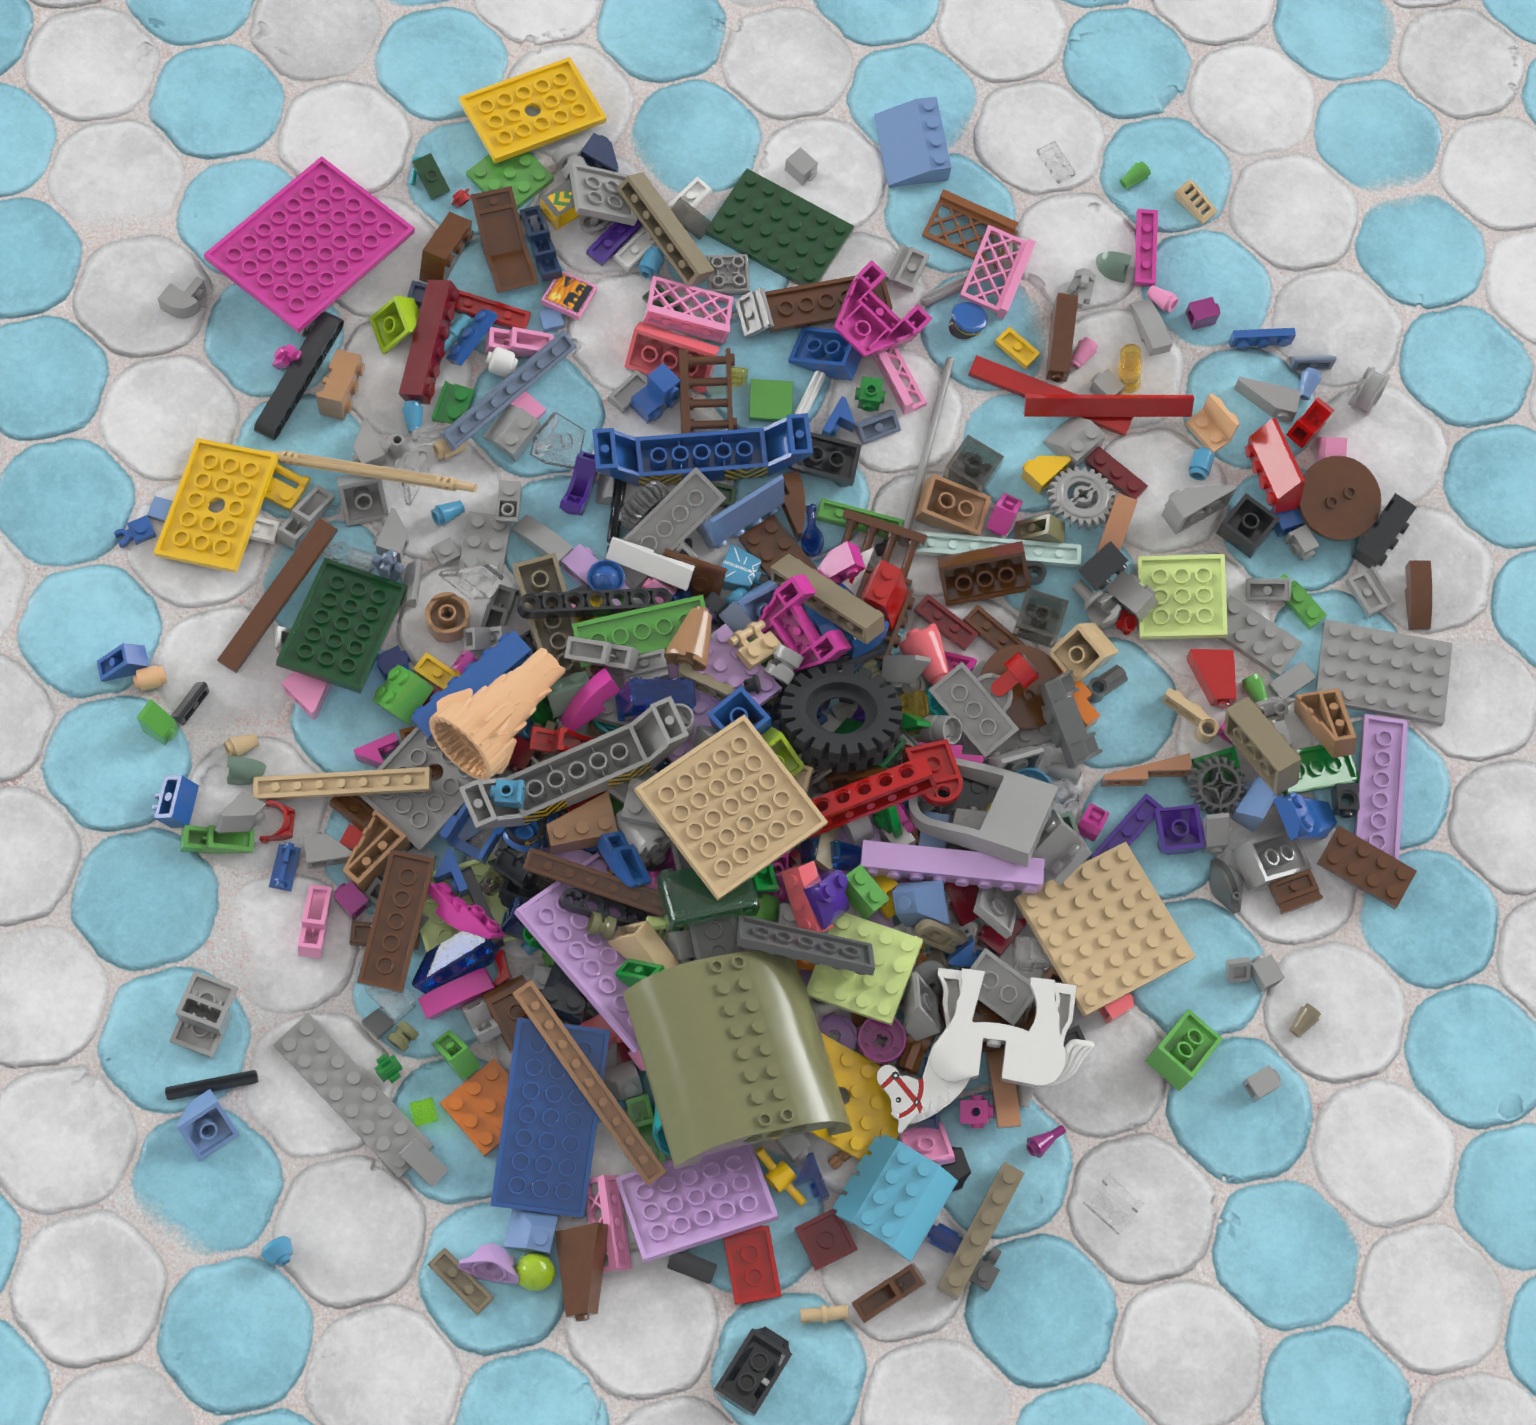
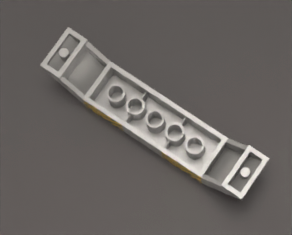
[459,696,689,830]

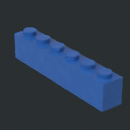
[411,630,533,742]

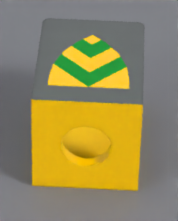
[540,180,581,231]

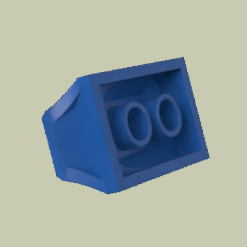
[1273,792,1337,840]

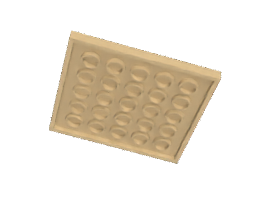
[634,714,828,901]
[1014,842,1196,1017]

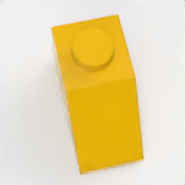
[1021,455,1072,494]

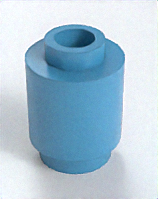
[638,246,665,279]
[1189,447,1215,481]

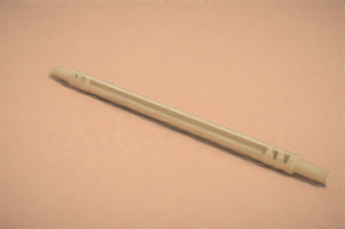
[263,449,478,492]

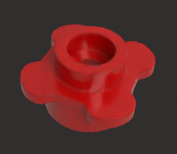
[451,188,471,208]
[1116,610,1137,635]

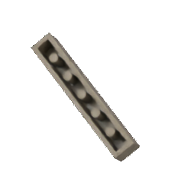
[617,172,715,287]
[770,554,885,644]
[936,1162,1025,1300]

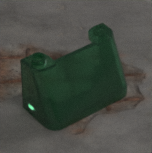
[655,868,760,933]

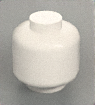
[485,347,518,378]

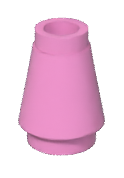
[1146,286,1179,313]
[1071,337,1098,369]

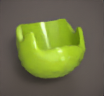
[514,1253,556,1291]

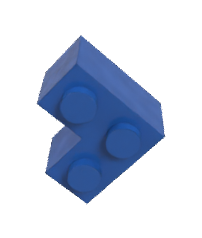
[631,363,681,424]

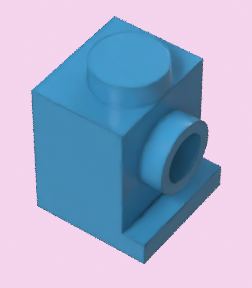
[490,779,526,809]

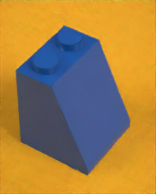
[707,686,771,735]

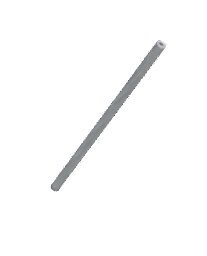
[898,357,954,547]

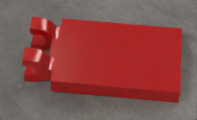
[723,1225,782,1305]

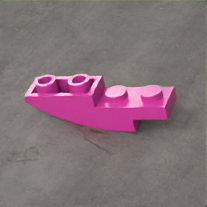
[428,882,506,939]

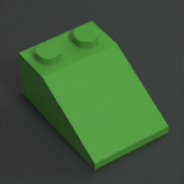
[1145,1009,1223,1091]

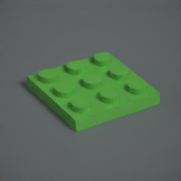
[466,152,554,210]

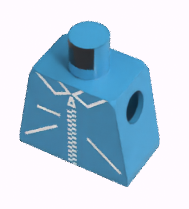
[721,544,770,592]

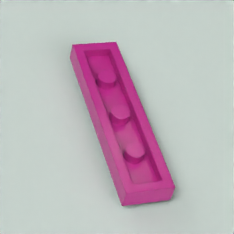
[1134,209,1158,287]

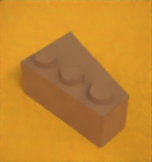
[316,349,365,421]
[1294,688,1357,758]
[342,809,411,894]

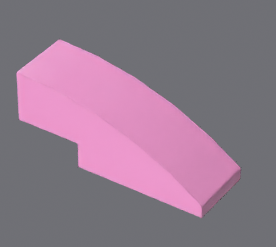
[484,327,553,357]
[298,884,333,959]

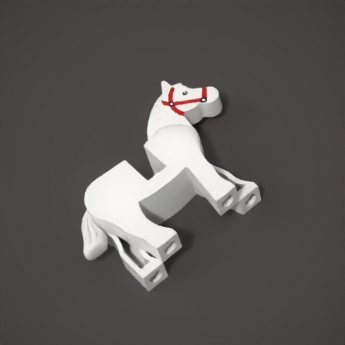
[877,968,1094,1134]

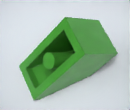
[137,699,178,745]
[431,1029,481,1080]

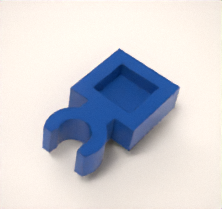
[114,515,157,548]

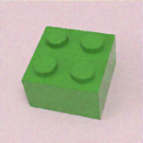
[372,664,434,724]

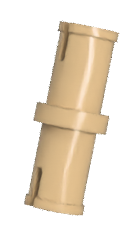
[800,1304,849,1324]

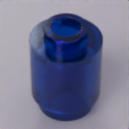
[926,1222,963,1254]

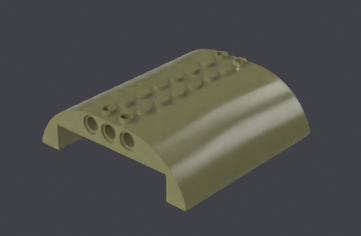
[623,950,852,1169]

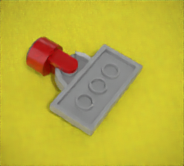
[928,652,1039,758]

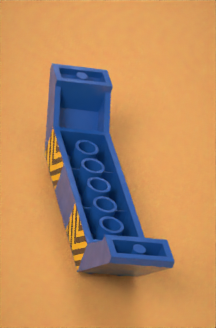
[592,413,813,487]

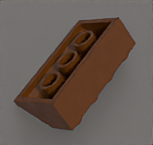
[937,541,1031,607]

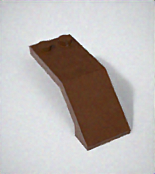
[471,186,538,293]

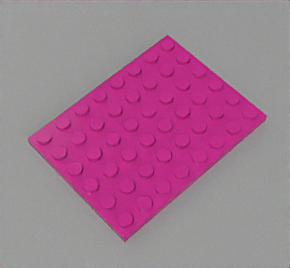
[204,156,415,333]

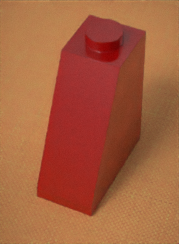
[1186,649,1237,709]

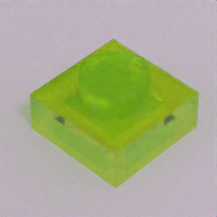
[410,1097,438,1127]

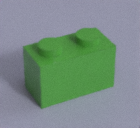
[845,864,890,920]

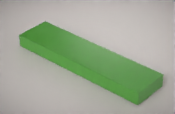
[816,498,904,542]

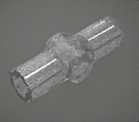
[319,541,375,573]

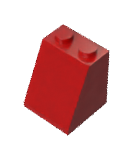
[859,560,908,632]

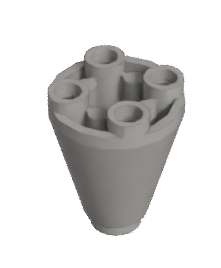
[615,809,674,868]

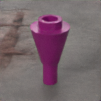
[1026,1125,1066,1158]

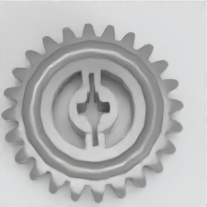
[1047,466,1116,530]

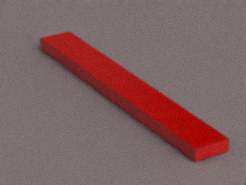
[968,355,1133,437]
[1023,394,1194,417]

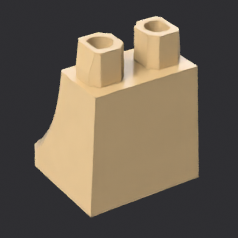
[1050,623,1119,682]

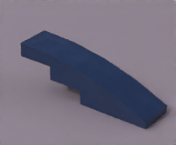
[519,205,563,282]

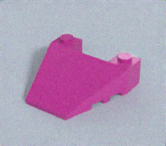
[833,260,932,357]
[746,574,852,672]

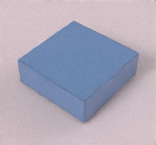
[539,308,564,333]
[147,496,173,523]

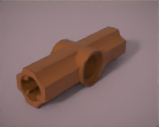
[898,1010,940,1075]

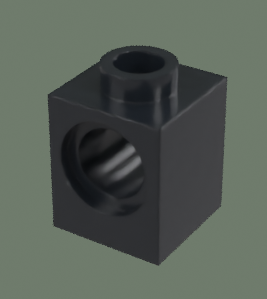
[1331,784,1360,818]

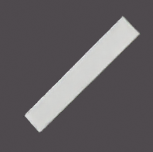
[613,177,712,272]

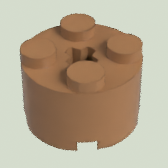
[425,592,470,643]

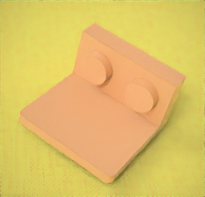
[1185,393,1240,454]

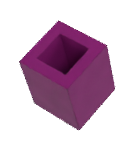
[1185,297,1220,330]
[333,881,370,921]

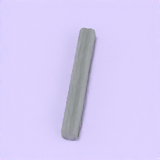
[921,264,996,306]

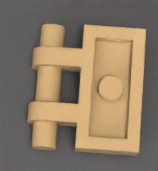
[727,620,781,670]

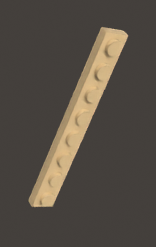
[253,767,432,801]

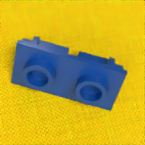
[269,842,301,892]

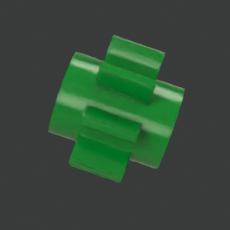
[374,1054,403,1083]

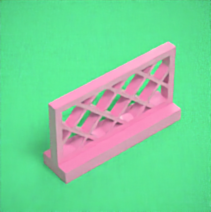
[959,225,1036,319]
[643,276,734,344]

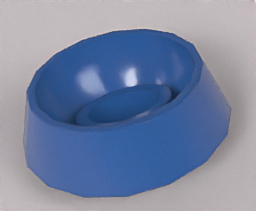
[587,560,625,590]

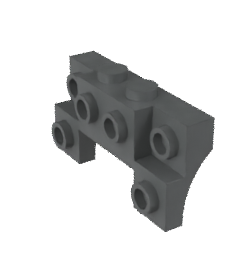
[1038,670,1103,768]

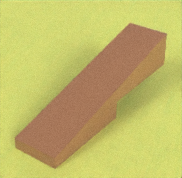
[1100,753,1191,787]

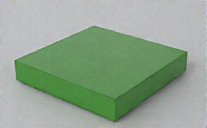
[749,379,793,422]

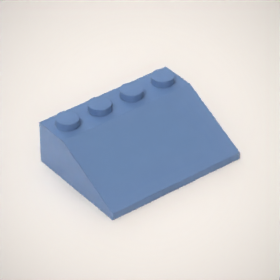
[874,96,951,187]
[696,474,784,549]

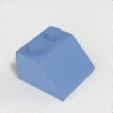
[1231,777,1277,832]

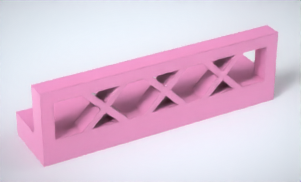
[872,346,927,415]
[586,1175,632,1274]

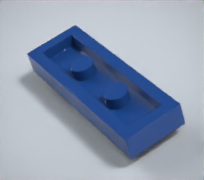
[446,309,498,366]
[1229,328,1296,349]

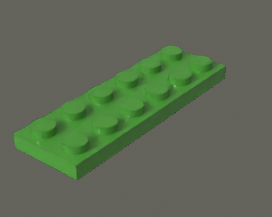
[572,595,713,668]

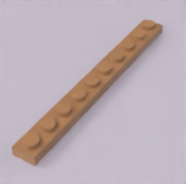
[512,979,667,1186]

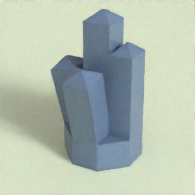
[372,549,404,581]

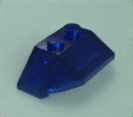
[412,931,499,994]

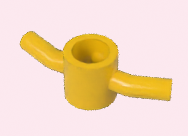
[755,1146,807,1207]

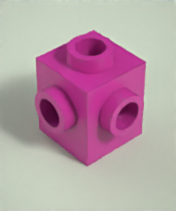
[960,1095,994,1128]

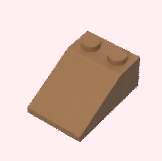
[914,474,991,536]

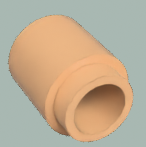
[133,665,167,692]

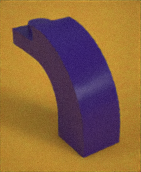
[559,451,598,516]

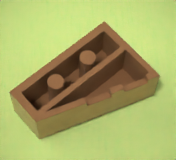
[546,791,618,855]

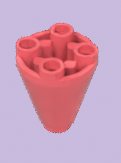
[898,624,949,685]

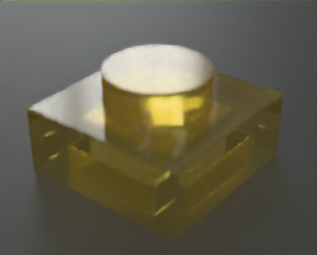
[731,366,748,386]

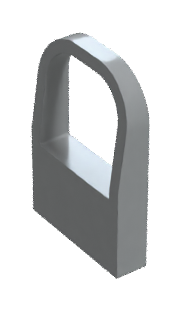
[908,758,1059,867]

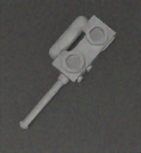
[1255,690,1322,722]

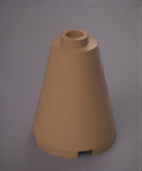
[664,606,712,671]

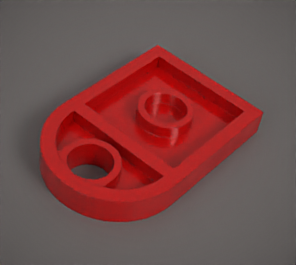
[904,739,963,806]

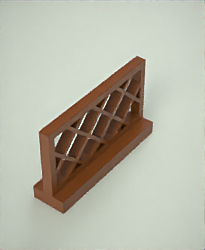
[922,189,1019,270]

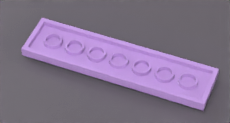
[1354,714,1408,860]

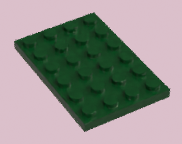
[705,168,854,285]
[276,558,408,694]

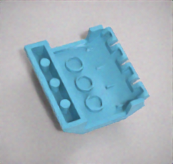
[833,1134,958,1262]

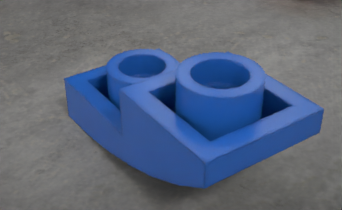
[848,621,889,659]

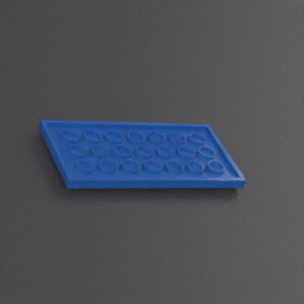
[490,1017,610,1218]

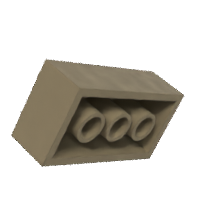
[1224,697,1301,795]

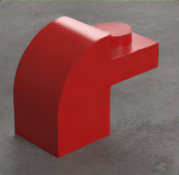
[1286,397,1335,448]

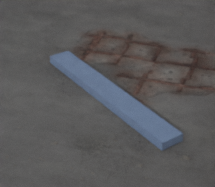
[439,330,576,451]

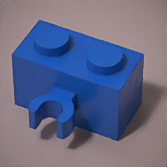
[151,775,199,828]

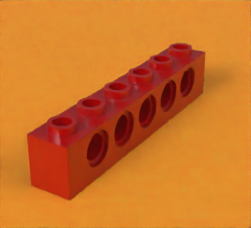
[809,755,937,838]

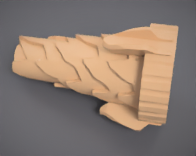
[429,648,565,780]

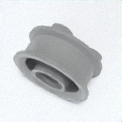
[1348,367,1390,417]

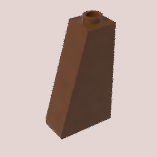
[1046,293,1078,383]
[555,1222,608,1322]

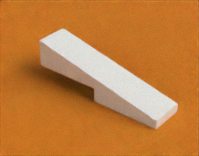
[606,537,695,591]

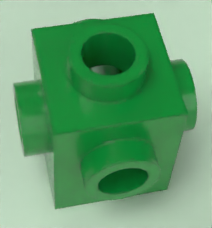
[854,376,886,412]

